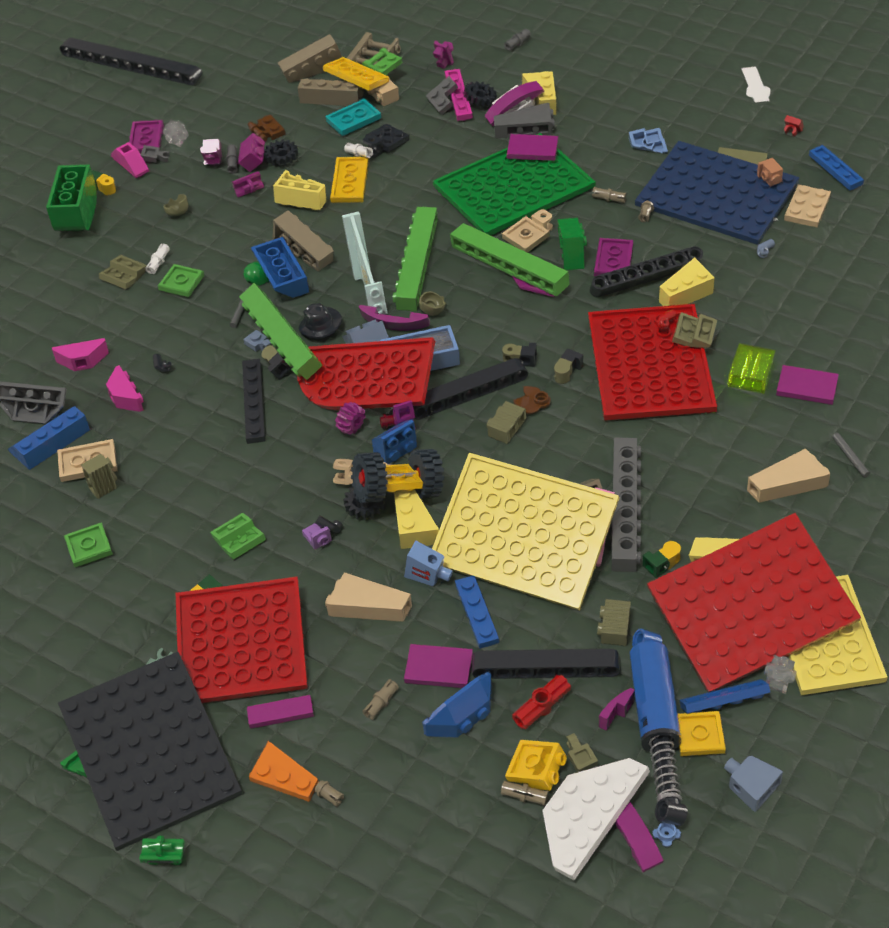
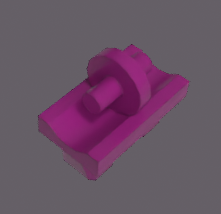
[433,41,454,69]
[232,172,264,197]

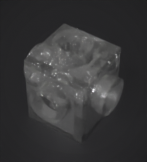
[163,119,189,147]
[764,655,797,694]

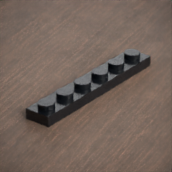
[242,358,265,444]

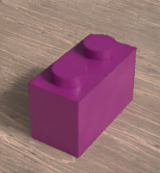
[238,133,265,172]

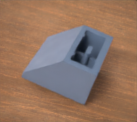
[342,319,389,344]

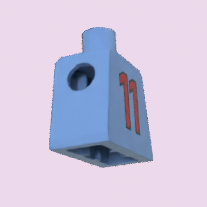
[404,541,453,586]

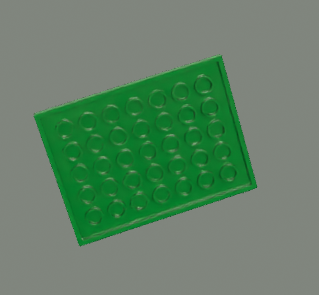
[433,133,596,236]

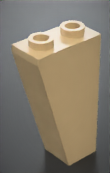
[747,449,830,503]
[325,573,412,622]

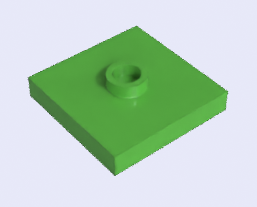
[158,264,205,297]
[64,522,113,567]

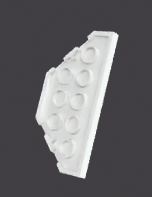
[543,758,650,880]

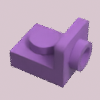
[302,523,332,550]

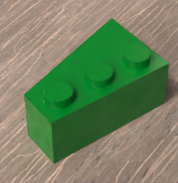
[558,218,587,270]

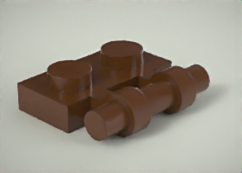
[248,114,286,142]

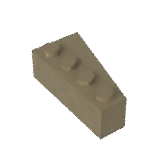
[278,34,342,83]
[273,210,334,271]

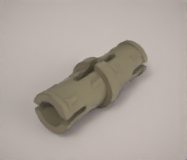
[592,187,627,203]
[362,679,399,720]
[501,781,548,806]

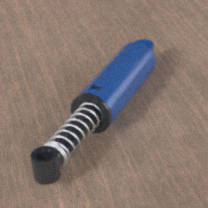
[630,629,687,826]

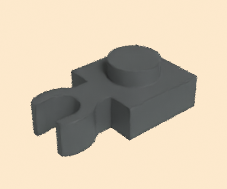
[141,145,170,163]

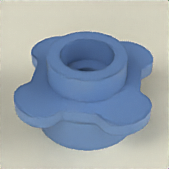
[653,822,681,847]

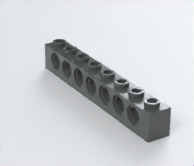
[612,438,641,572]

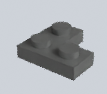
[426,76,458,115]

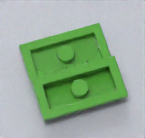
[210,513,266,560]

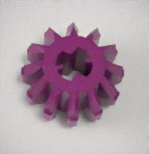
[335,402,366,435]

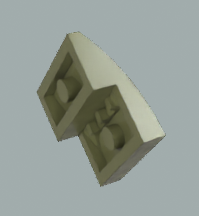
[99,255,147,289]
[672,312,717,348]

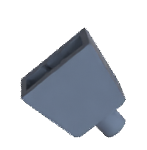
[724,756,783,812]

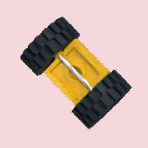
[351,449,444,503]

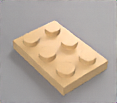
[784,185,831,227]
[57,439,117,482]

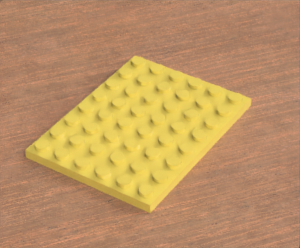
[432,453,619,610]

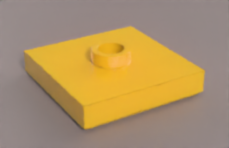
[678,711,726,756]

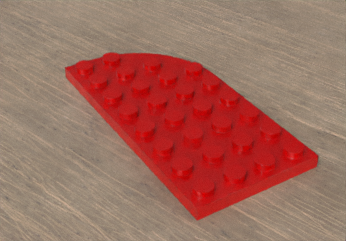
[297,337,436,410]

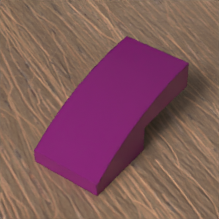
[393,400,415,426]
[599,688,635,731]

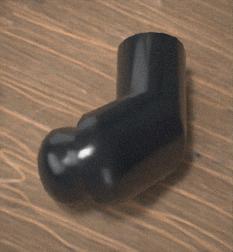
[152,354,172,373]
[315,515,343,534]

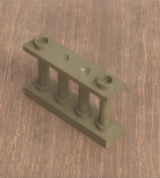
[347,32,401,65]

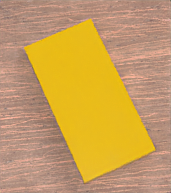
[323,57,389,91]
[330,157,369,203]

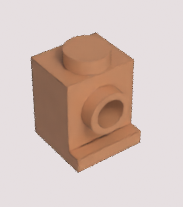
[757,157,783,186]

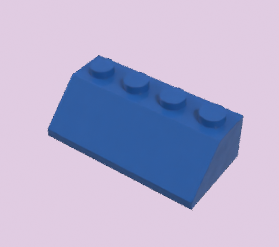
[251,237,309,298]
[8,406,90,470]

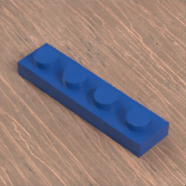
[809,145,864,190]
[455,576,499,649]
[679,679,770,713]

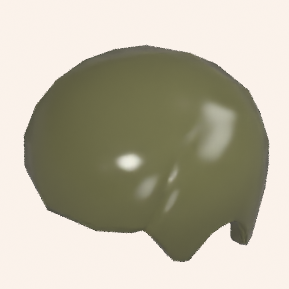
[163,194,188,217]
[419,291,446,316]

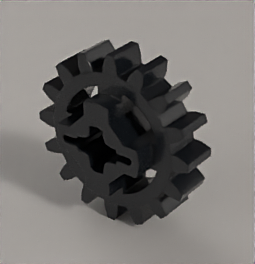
[463,81,497,107]
[264,139,298,166]
[343,487,386,520]

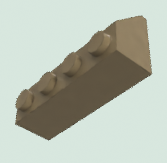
[298,79,365,106]

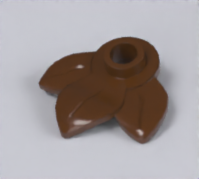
[513,386,551,414]

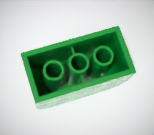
[46,164,97,231]

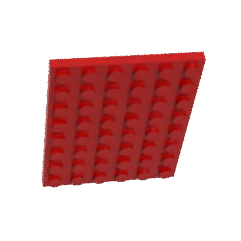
[588,304,717,420]
[647,513,861,692]

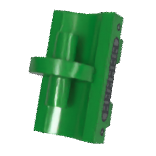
[139,835,185,865]

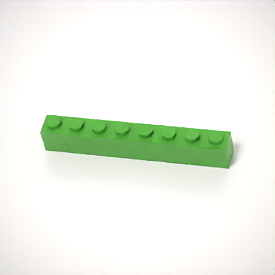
[393,207,438,311]
[450,223,570,297]
[239,283,322,380]

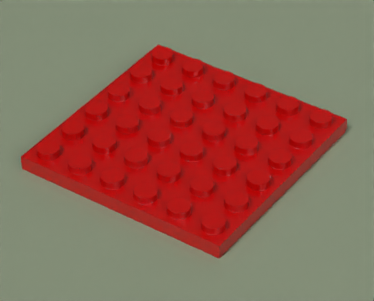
[176,577,308,703]

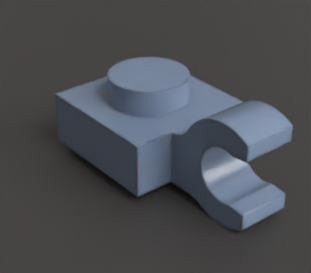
[243,330,272,351]

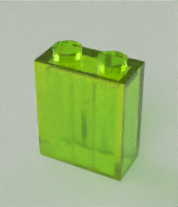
[728,343,776,394]

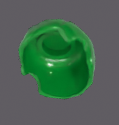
[243,261,269,286]

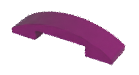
[485,81,545,126]
[359,305,430,331]
[615,801,663,872]

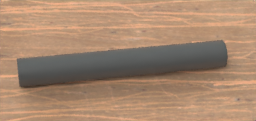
[230,288,248,328]
[832,433,870,478]

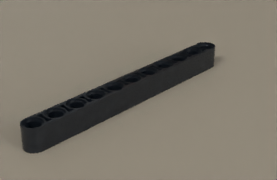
[59,38,203,86]

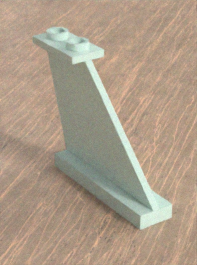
[342,211,388,315]

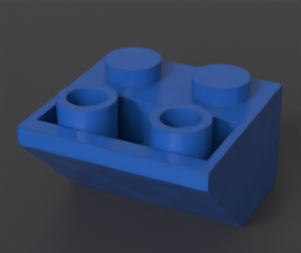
[372,419,417,464]

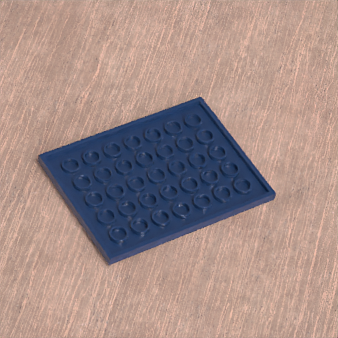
[635,141,799,245]

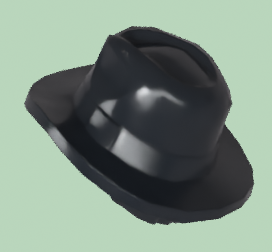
[298,303,342,339]

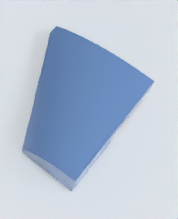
[629,128,668,154]

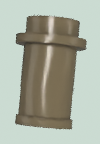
[638,201,654,222]
[315,780,344,807]

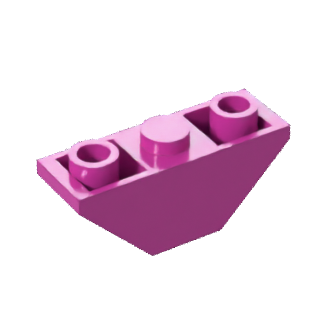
[111,142,149,178]
[52,338,109,371]
[106,365,144,412]

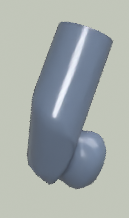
[757,239,775,258]

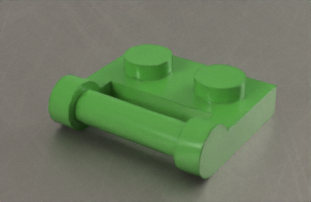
[362,47,403,75]

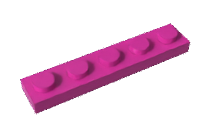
[445,69,473,121]

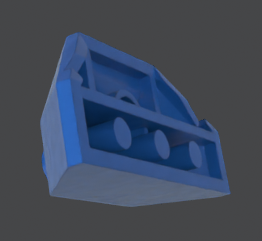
[423,672,492,737]

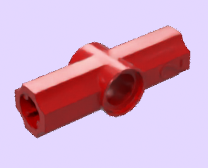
[512,675,571,730]

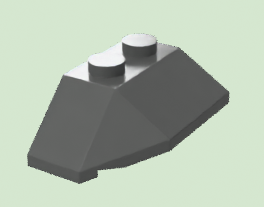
[0,382,67,424]

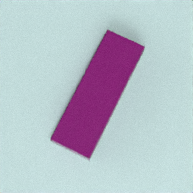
[247,695,314,729]

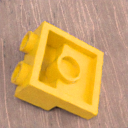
[505,740,566,791]

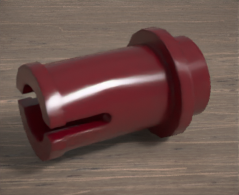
[379,414,395,429]

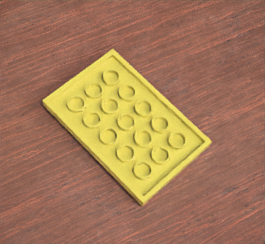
[788,575,888,695]

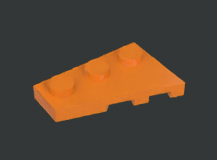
[249,741,319,802]

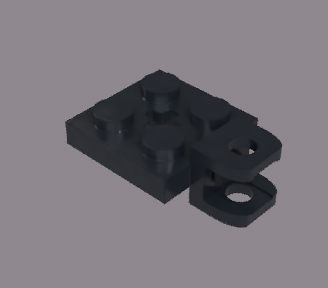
[363,124,409,158]

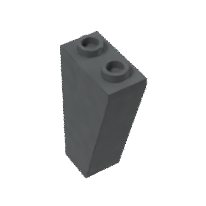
[494,103,555,138]

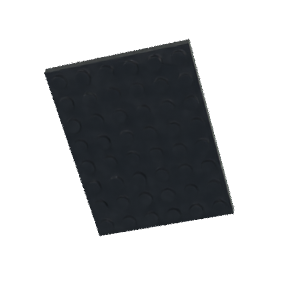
[58,651,242,851]

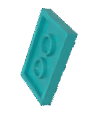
[325,98,381,136]

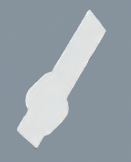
[741,67,770,102]

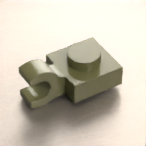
[566,733,598,773]

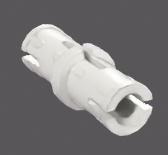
[344,143,373,158]
[145,244,170,274]

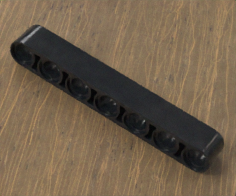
[589,246,703,297]
[413,358,528,420]
[472,649,620,679]

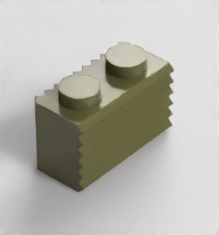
[486,401,526,444]
[81,454,117,499]
[597,599,631,646]

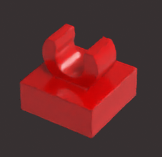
[784,115,804,136]

